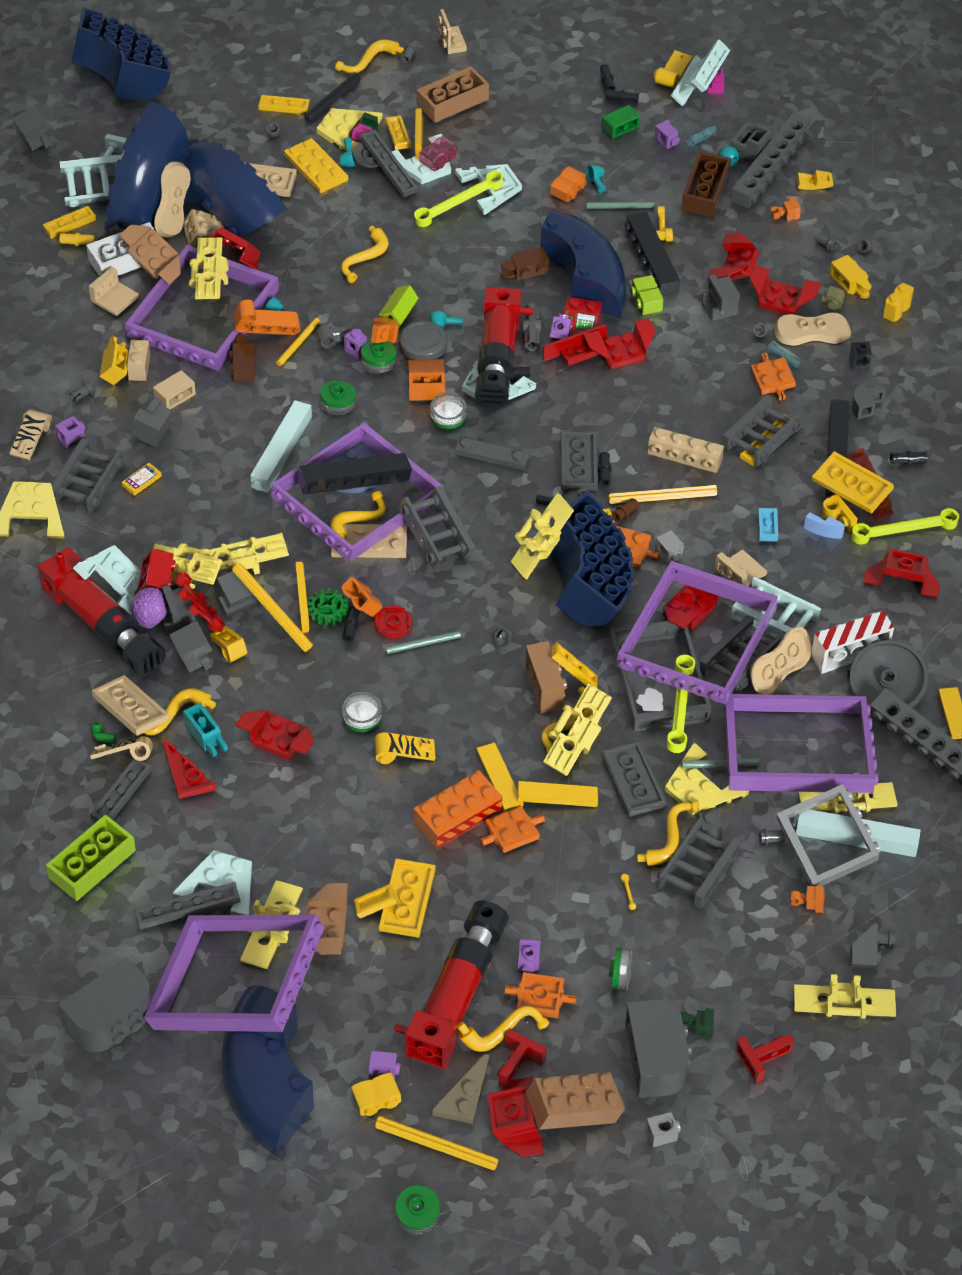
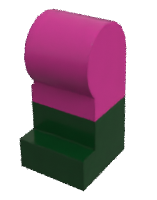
[351,112,378,142]

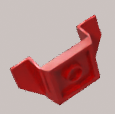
[197,227,261,270]
[707,232,759,281]
[750,265,821,315]
[583,318,655,369]
[863,548,940,598]
[662,585,719,631]
[235,710,314,760]
[487,1076,544,1157]

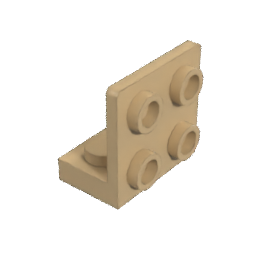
[438,9,467,54]
[183,209,225,247]
[89,267,139,316]
[715,550,767,586]

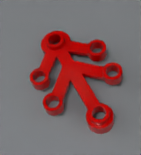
[175,570,225,632]

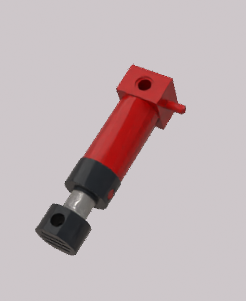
[474,287,534,409]
[38,546,166,677]
[394,900,509,1070]

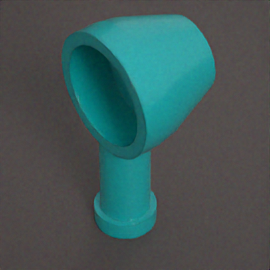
[339,138,356,167]
[586,164,606,193]
[265,297,285,311]
[430,311,463,329]

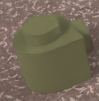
[821,286,845,310]

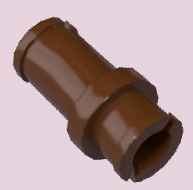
[612,498,640,522]

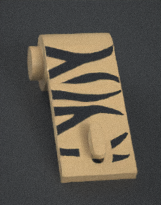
[9,409,52,461]
[90,736,153,761]

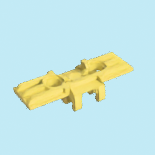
[189,238,229,299]
[511,493,574,579]
[210,533,289,575]
[153,543,222,589]
[543,683,612,776]
[798,773,898,814]
[240,880,303,969]
[794,974,896,1019]

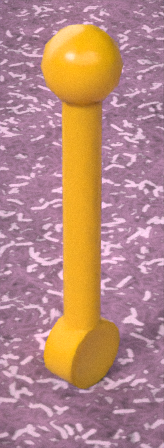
[621,874,636,910]

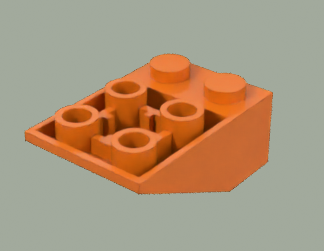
[408,359,445,401]

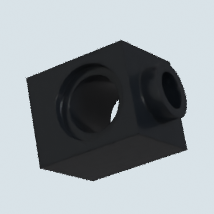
[849,342,872,370]

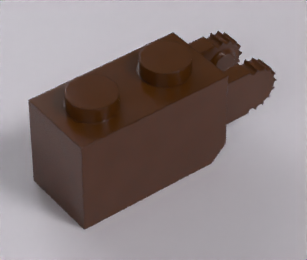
[501,247,550,280]
[229,334,255,381]

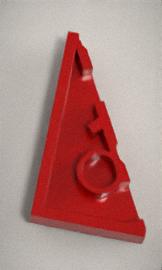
[163,739,216,799]

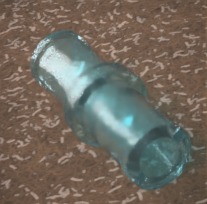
[686,125,718,147]
[768,341,803,369]

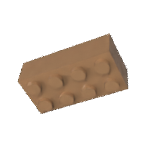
[416,66,489,123]
[526,1072,625,1130]

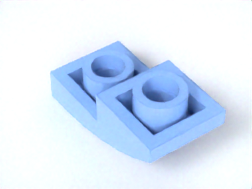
[804,512,845,539]

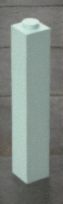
[250,400,312,493]
[793,809,920,857]

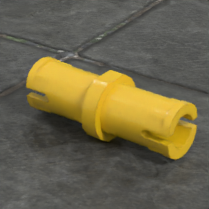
[60,233,96,246]

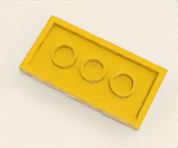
[284,138,348,193]
[812,451,894,514]
[379,859,436,938]

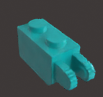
[183,702,228,757]

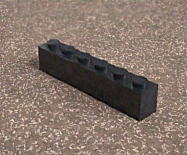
[624,211,680,296]
[297,453,412,495]

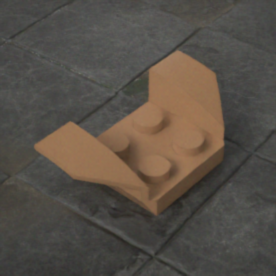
[119,225,181,285]
[305,883,348,955]

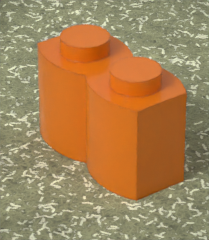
[550,166,586,202]
[341,577,382,617]

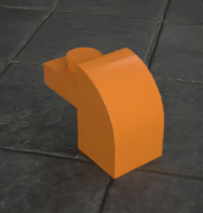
[371,316,400,343]

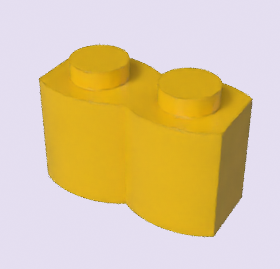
[883,283,914,322]
[351,1073,401,1116]

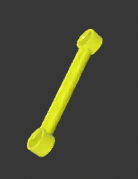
[414,171,504,227]
[851,508,959,545]
[666,655,695,753]

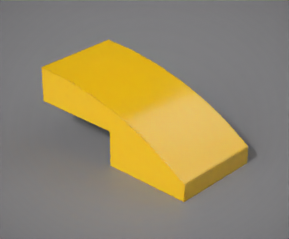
[796,170,833,190]

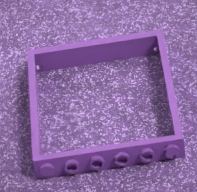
[125,245,279,371]
[270,423,444,562]
[617,561,778,704]
[724,694,878,793]
[144,914,324,1032]

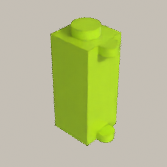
[379,285,419,328]

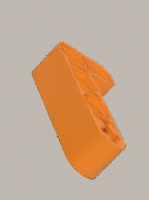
[233,300,301,335]

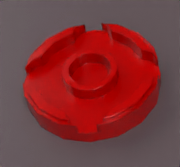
[374,605,412,639]

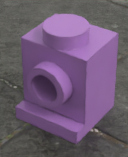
[654,119,680,149]
[550,313,573,339]
[344,328,367,359]
[55,416,85,448]
[518,939,541,973]
[369,1051,401,1080]

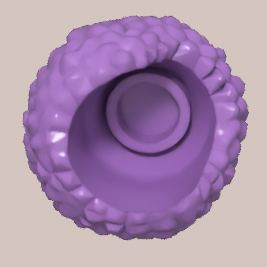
[131,587,167,629]

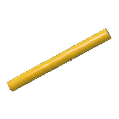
[276,318,320,366]

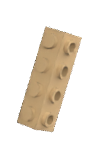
[648,427,724,473]

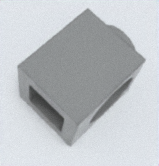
[655,530,684,564]
[646,1112,681,1147]

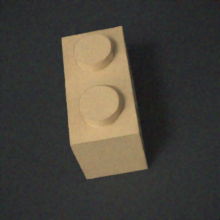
[127,340,150,381]
[153,370,196,410]

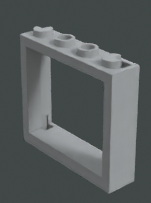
[777,784,881,886]

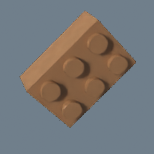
[525,641,567,714]

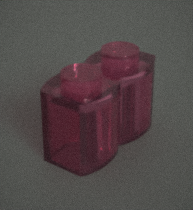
[419,136,457,171]

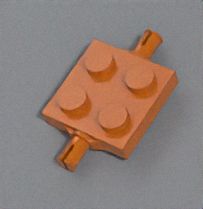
[751,353,796,401]
[616,526,659,569]
[480,806,545,853]
[504,972,577,1018]

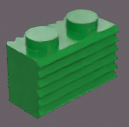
[601,105,640,139]

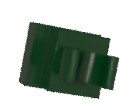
[680,1008,714,1036]

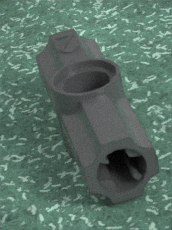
[523,303,541,351]

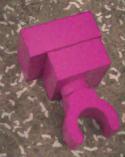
[707,67,724,94]

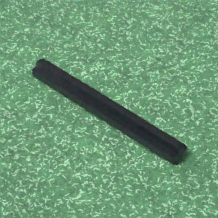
[304,73,361,122]

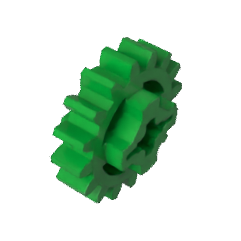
[307,588,348,626]

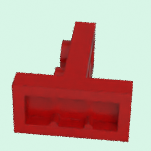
[497,1029,547,1089]
[735,1034,794,1084]

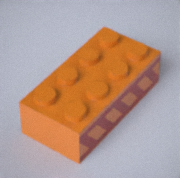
[414,770,503,849]

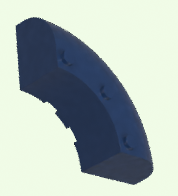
[71,7,171,101]
[104,101,190,232]
[182,139,287,237]
[540,208,626,318]
[550,491,634,626]
[222,985,314,1156]

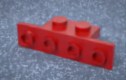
[542,324,607,366]

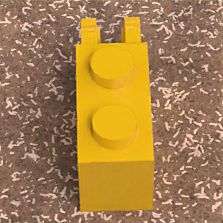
[829,255,871,299]
[99,336,129,385]

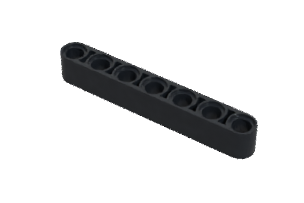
[825,399,850,497]

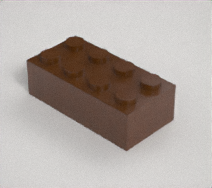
[681,151,731,217]

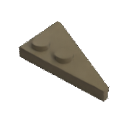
[432,1054,490,1124]

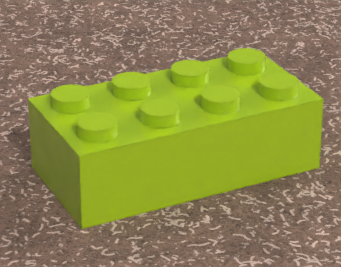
[46,814,136,901]

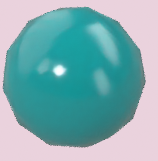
[718,146,739,166]

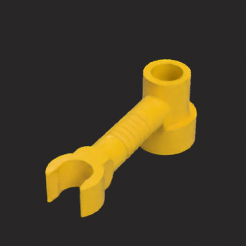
[656,206,673,242]

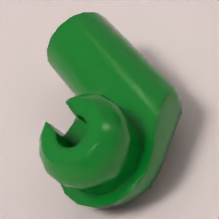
[90,722,116,744]

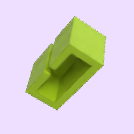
[630,275,663,315]

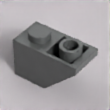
[850,924,881,968]

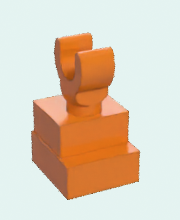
[770,196,801,221]
[790,886,825,913]

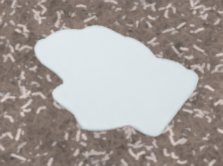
[636,688,663,711]

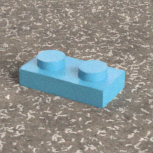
[758,508,778,541]

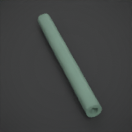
[586,202,654,209]
[385,630,461,654]
[680,758,759,769]

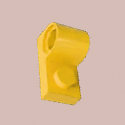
[821,494,857,533]
[210,626,247,663]

